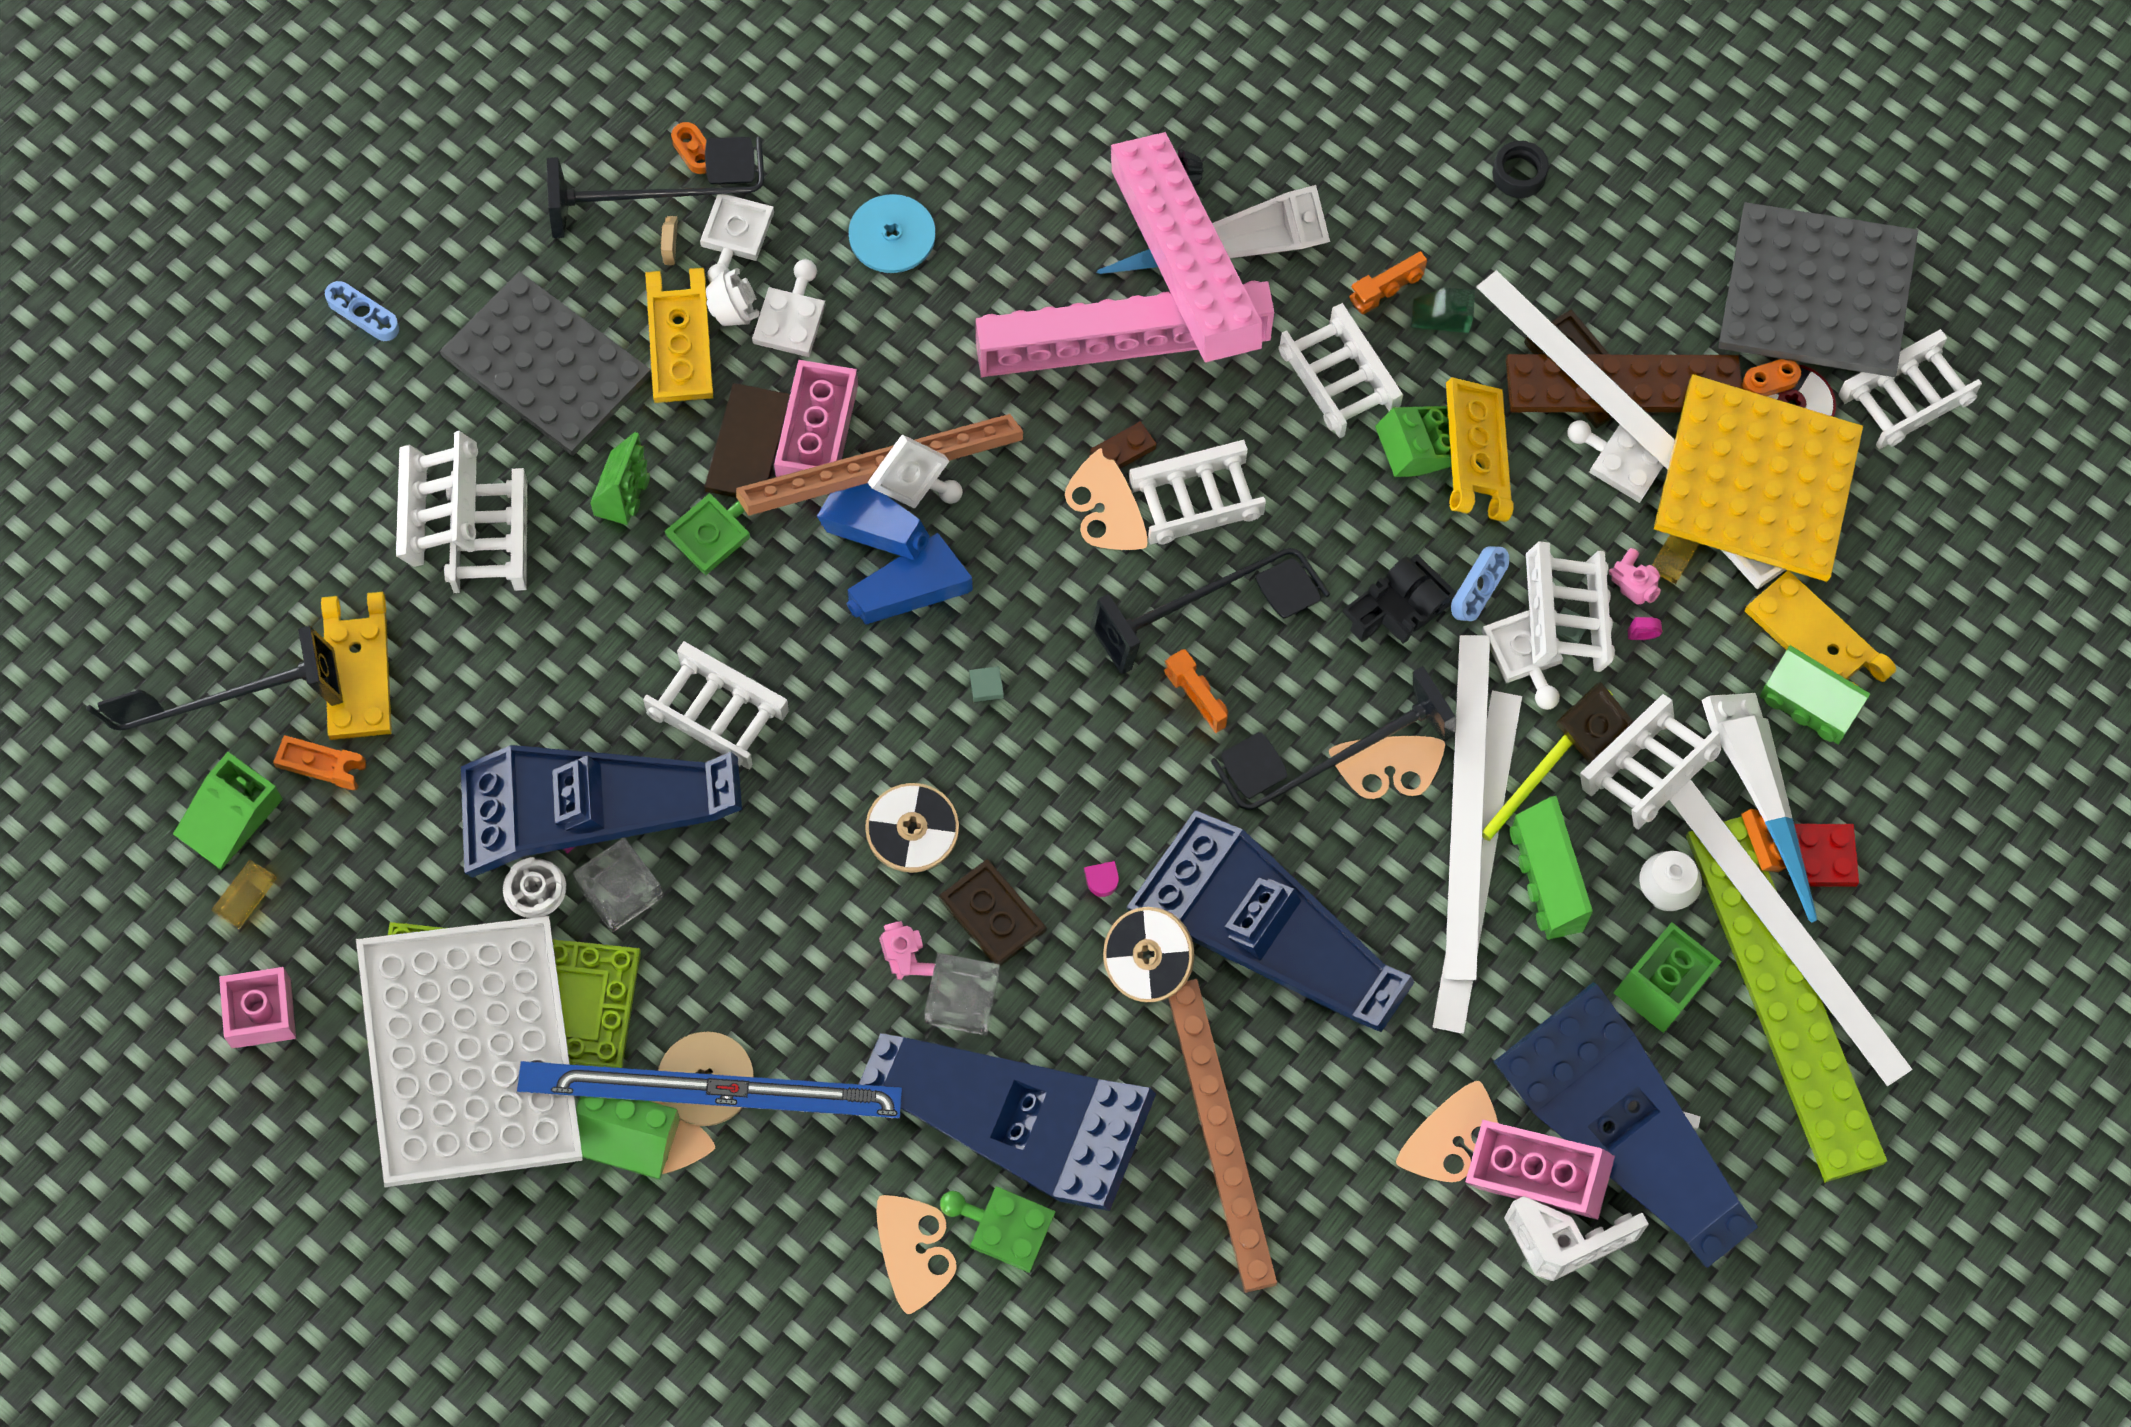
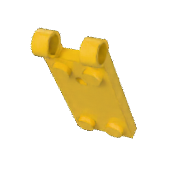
[645,267,713,403]
[1446,377,1513,522]
[1745,570,1896,686]
[321,591,392,740]

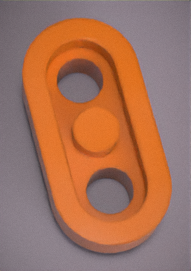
[671,122,707,174]
[1742,359,1801,396]

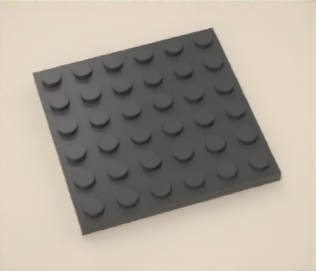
[1718,202,1918,377]

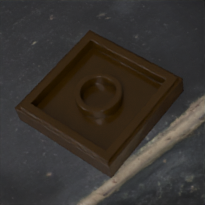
[1556,682,1633,764]

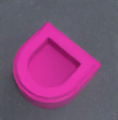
[1627,617,1662,640]
[1084,861,1119,897]

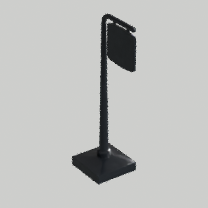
[546,137,764,238]
[1090,548,1330,675]
[86,625,343,730]
[1211,666,1455,810]

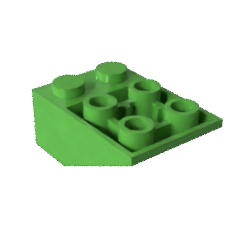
[1375,406,1452,477]
[591,432,650,525]
[173,752,283,870]

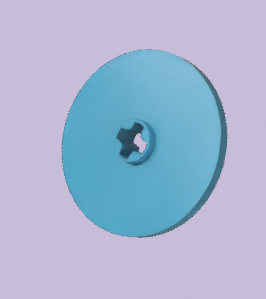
[848,194,936,273]

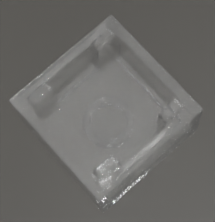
[572,837,664,932]
[924,953,1000,1036]

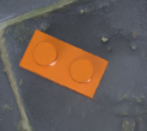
[1741,809,1786,872]

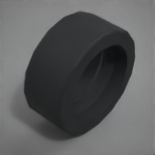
[1492,141,1549,198]

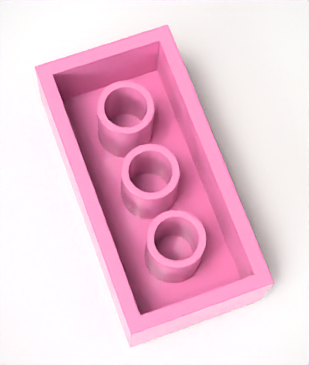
[774,360,858,477]
[1465,1120,1615,1220]

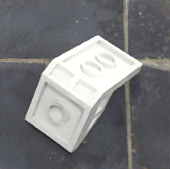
[1504,1196,1648,1281]

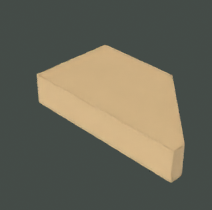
[661,216,678,265]

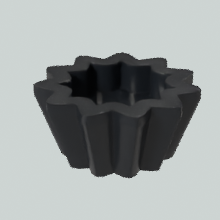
[1177,149,1204,187]

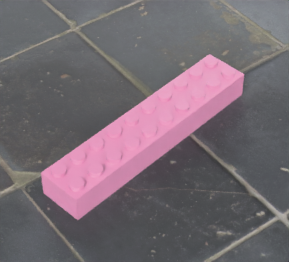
[1111,132,1262,362]
[976,281,1274,377]

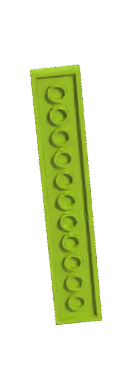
[1686,816,1887,1183]

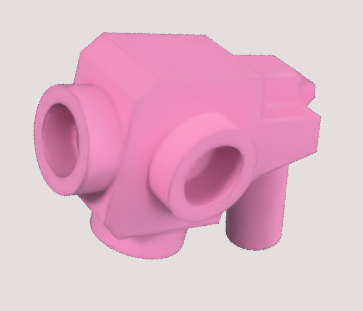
[1609,548,1661,604]
[879,921,935,980]

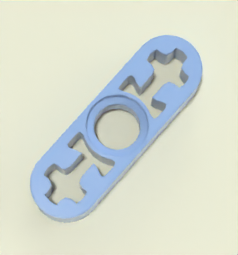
[325,281,399,341]
[1451,546,1509,621]

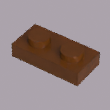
[1090,421,1156,469]

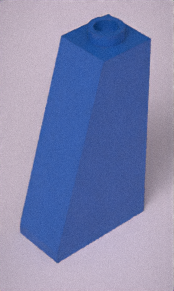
[817,483,929,560]
[847,533,973,624]

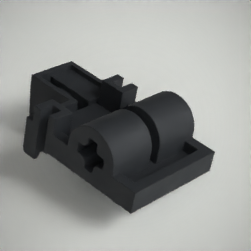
[1343,554,1457,644]

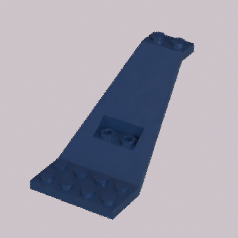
[461,745,742,878]
[1126,810,1415,1032]
[1493,982,1758,1268]
[858,1033,1156,1211]

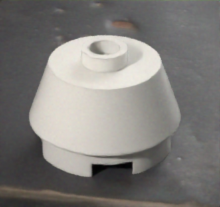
[706,268,760,326]
[1639,851,1702,911]
[503,857,566,918]

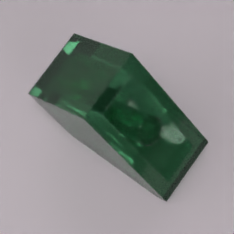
[1411,287,1475,333]

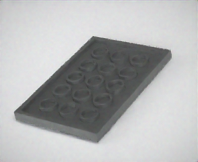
[440,271,652,456]

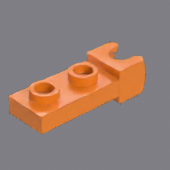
[1349,251,1427,314]
[1164,649,1228,733]
[273,735,366,790]

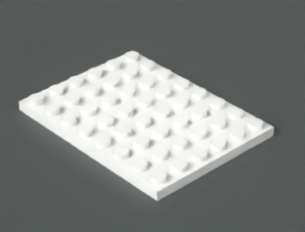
[356,916,582,1187]

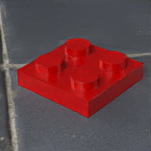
[1794,824,1859,887]

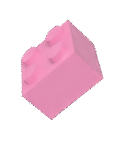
[219,967,296,1049]

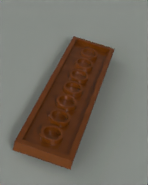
[1505,354,1743,412]

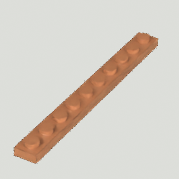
[736,414,1023,516]
[1168,979,1277,1293]

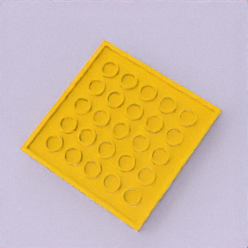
[1654,374,1863,582]

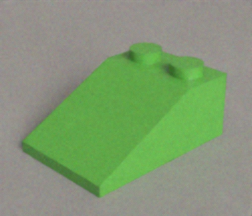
[1614,922,1722,1033]

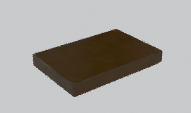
[939,859,1047,968]

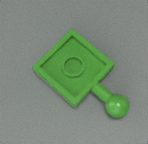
[665,493,751,576]
[940,1186,1056,1273]

